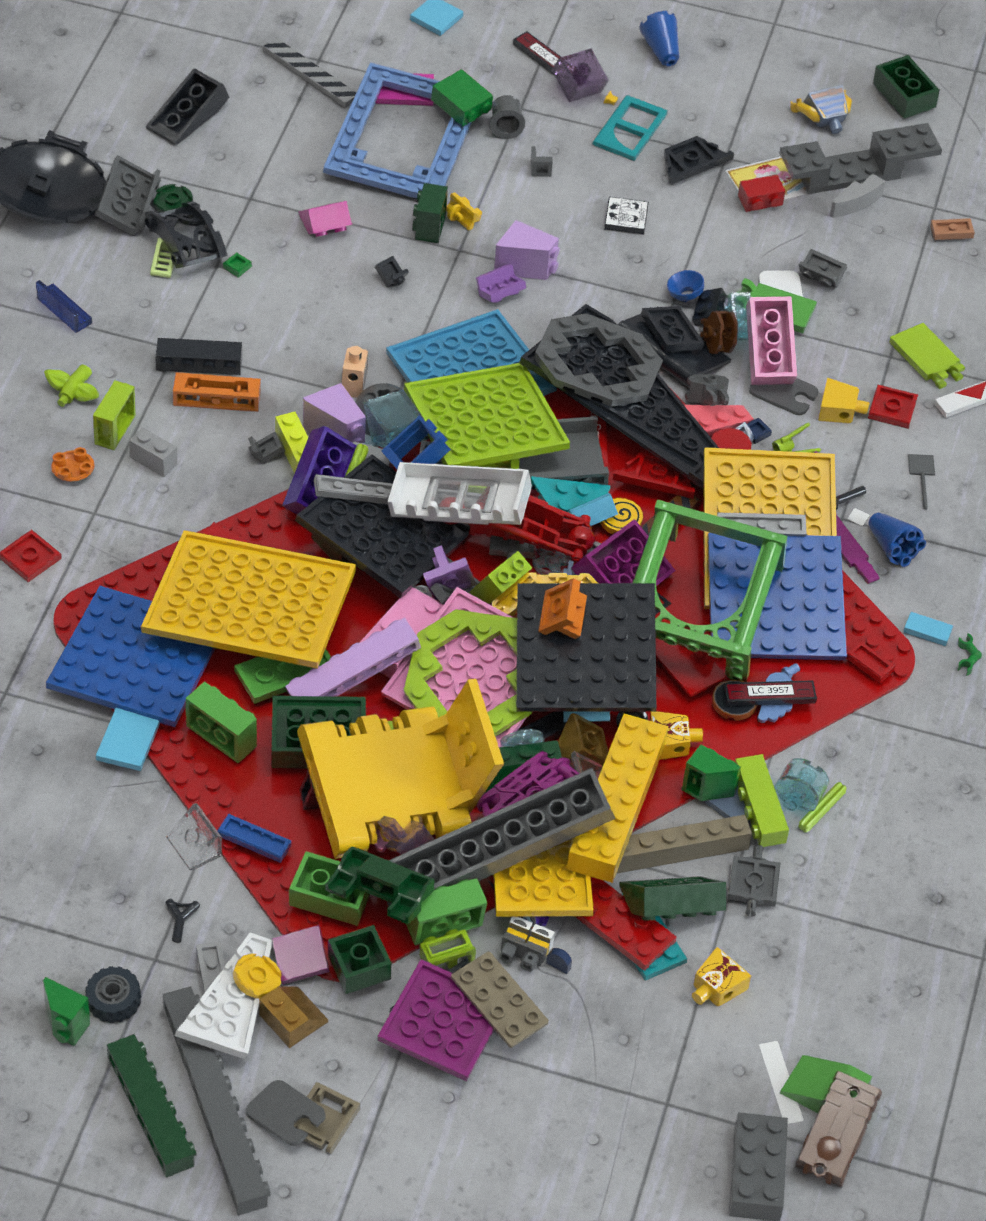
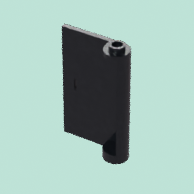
[618,314,732,389]

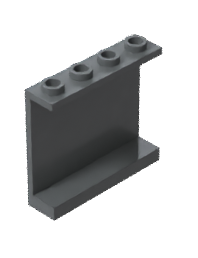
[519,416,609,490]

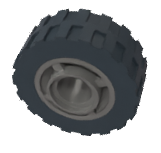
[85,966,142,1023]

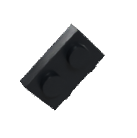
[692,287,731,326]

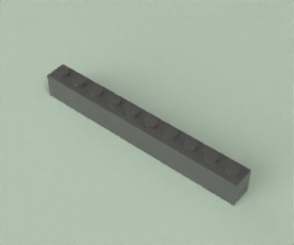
[163,986,271,1216]

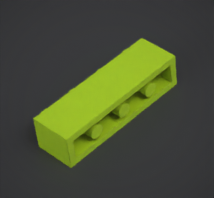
[735,754,789,847]

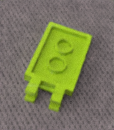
[889,323,965,389]

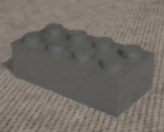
[729,1112,788,1221]

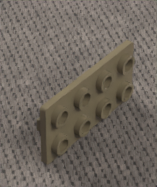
[451,951,549,1048]

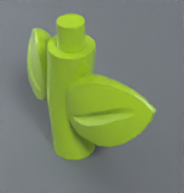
[44,364,99,407]

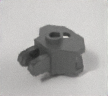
[685,374,729,406]

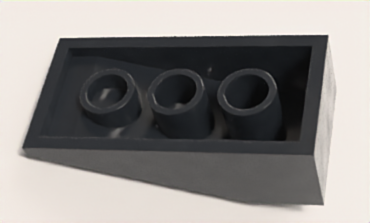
[146,68,230,145]

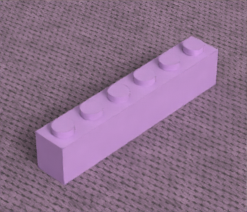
[285,618,421,697]

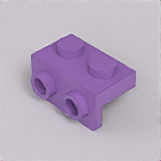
[476,264,526,303]

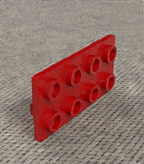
[656,617,726,697]

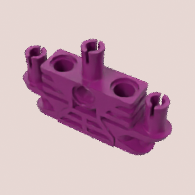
[477,751,580,817]

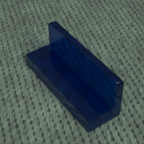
[36,280,92,333]

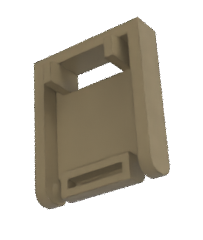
[294,1082,360,1154]

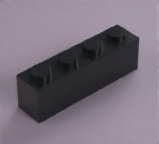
[156,338,242,375]

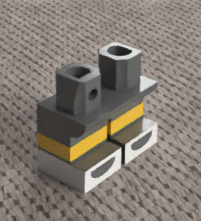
[500,917,555,972]

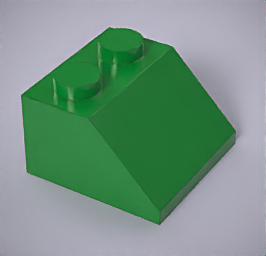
[43,977,90,1046]

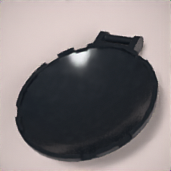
[0,130,106,224]

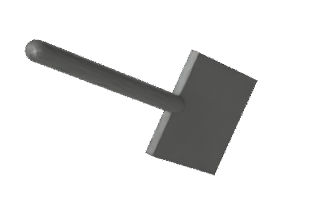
[908,454,935,510]

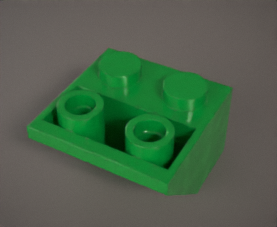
[682,744,741,801]

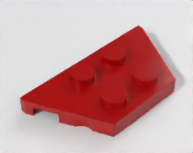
[613,451,695,499]

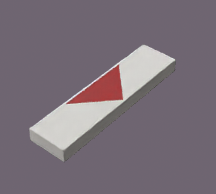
[934,381,986,418]

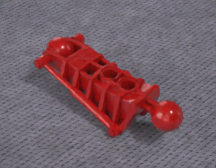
[439,487,595,564]

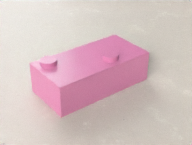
[746,297,797,385]
[360,587,444,678]

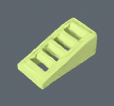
[150,238,174,278]

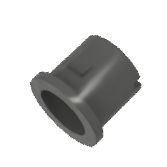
[490,95,525,139]

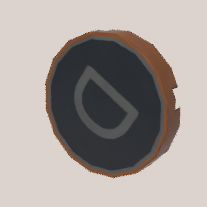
[712,680,757,721]

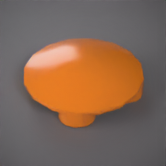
[51,447,95,482]

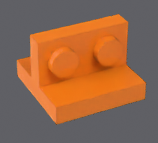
[538,578,587,639]

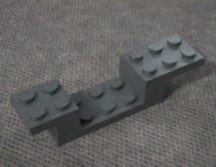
[779,123,942,194]

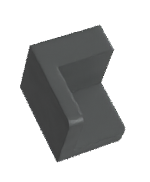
[530,146,553,177]

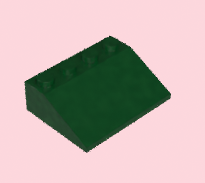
[272,696,366,768]

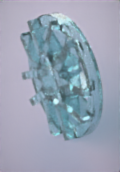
[500,730,544,747]

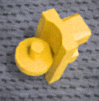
[447,192,482,230]

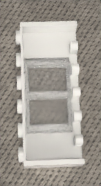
[388,462,532,525]

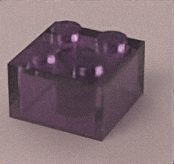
[552,48,609,102]

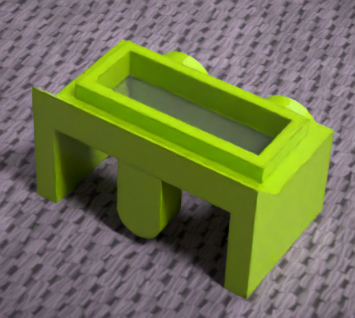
[419,929,476,969]

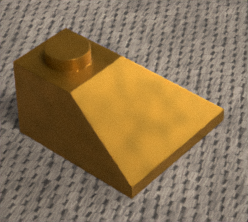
[558,713,608,771]

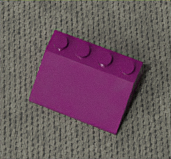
[571,519,676,586]

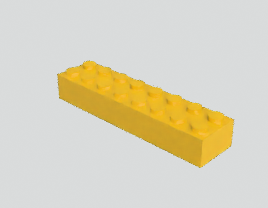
[567,714,668,883]

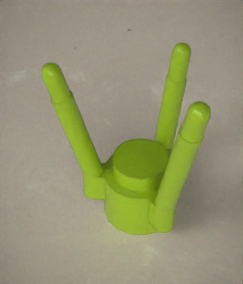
[772,422,821,453]

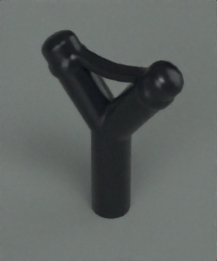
[165,898,200,943]

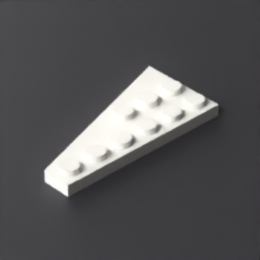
[174,933,272,1059]

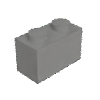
[129,427,177,477]

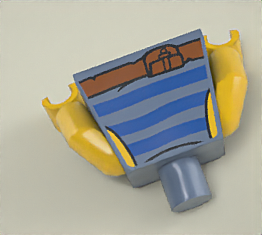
[790,85,852,134]

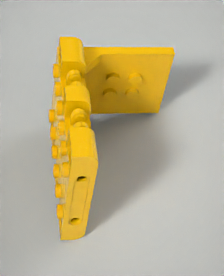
[297,679,504,859]

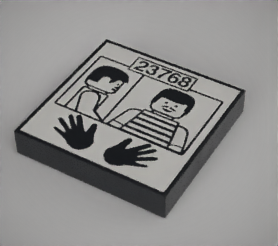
[604,197,649,234]

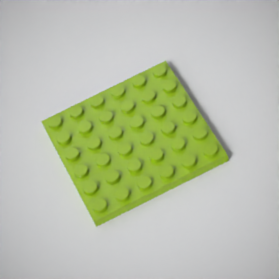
[404,363,570,467]

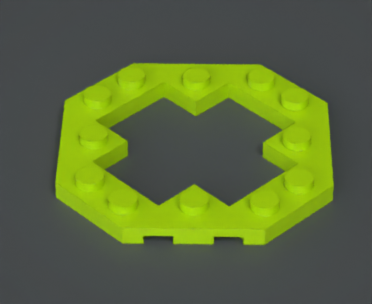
[404,609,532,737]

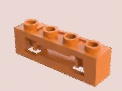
[173,372,261,412]

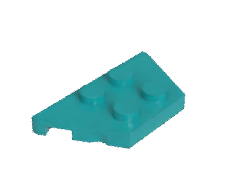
[530,476,610,520]

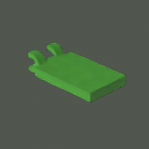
[733,278,817,333]

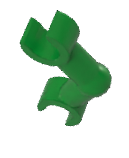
[958,633,982,676]

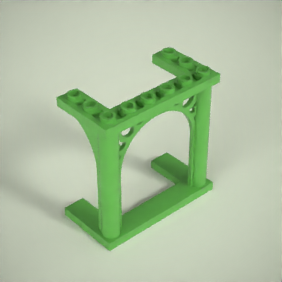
[633,499,788,682]

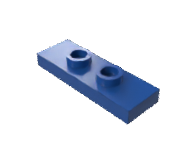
[217,814,292,863]

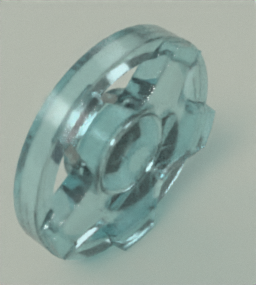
[532,548,572,575]

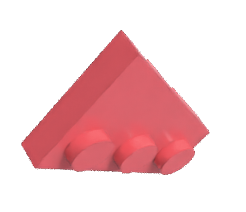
[684,405,754,436]

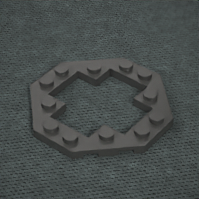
[534,314,663,407]

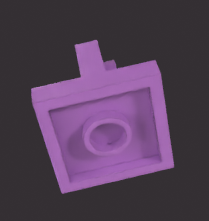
[423,545,476,600]

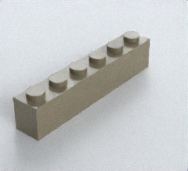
[616,815,752,874]

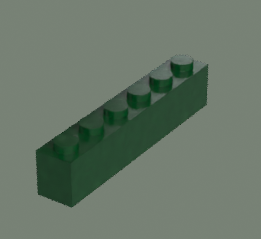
[107,1034,197,1178]

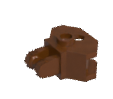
[700,311,738,354]

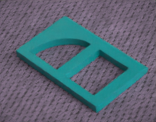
[592,95,668,161]

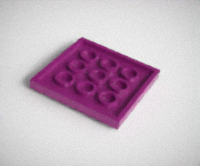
[377,959,494,1082]

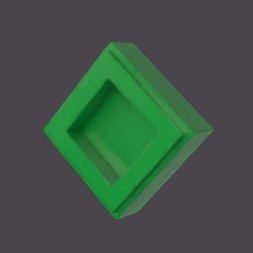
[223,252,252,278]

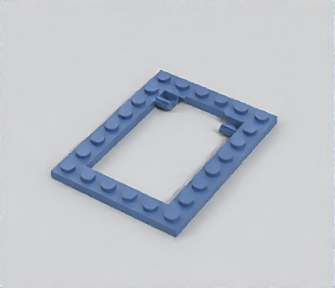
[323,62,472,198]

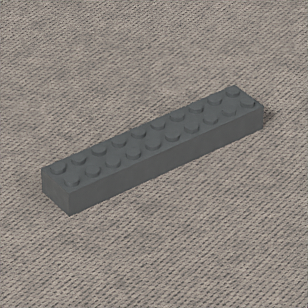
[386,768,616,906]

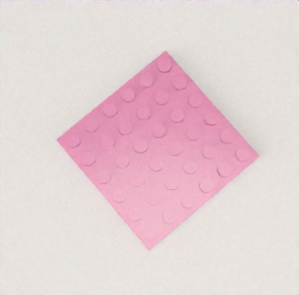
[381,587,527,747]

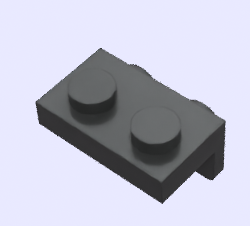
[799,249,847,288]

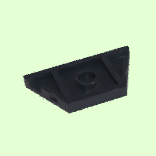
[664,136,734,185]

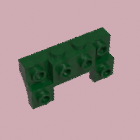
[325,846,434,924]

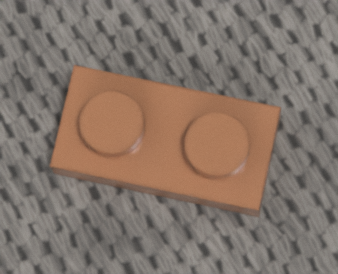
[930,218,975,240]

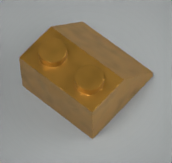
[259,986,328,1048]

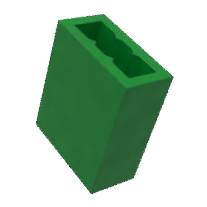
[431,69,493,126]

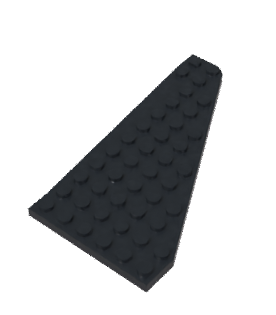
[519,304,719,490]

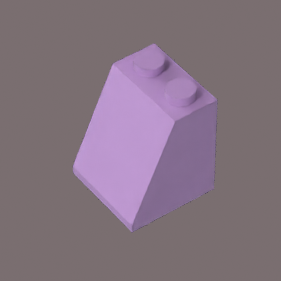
[494,220,560,280]
[303,383,366,444]

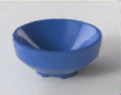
[667,270,705,302]

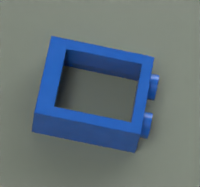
[382,415,451,469]

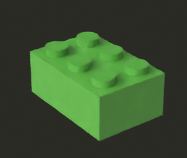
[185,682,257,763]
[289,851,371,926]
[406,878,487,945]

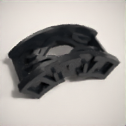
[145,201,228,269]

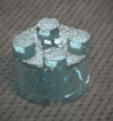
[774,758,829,811]

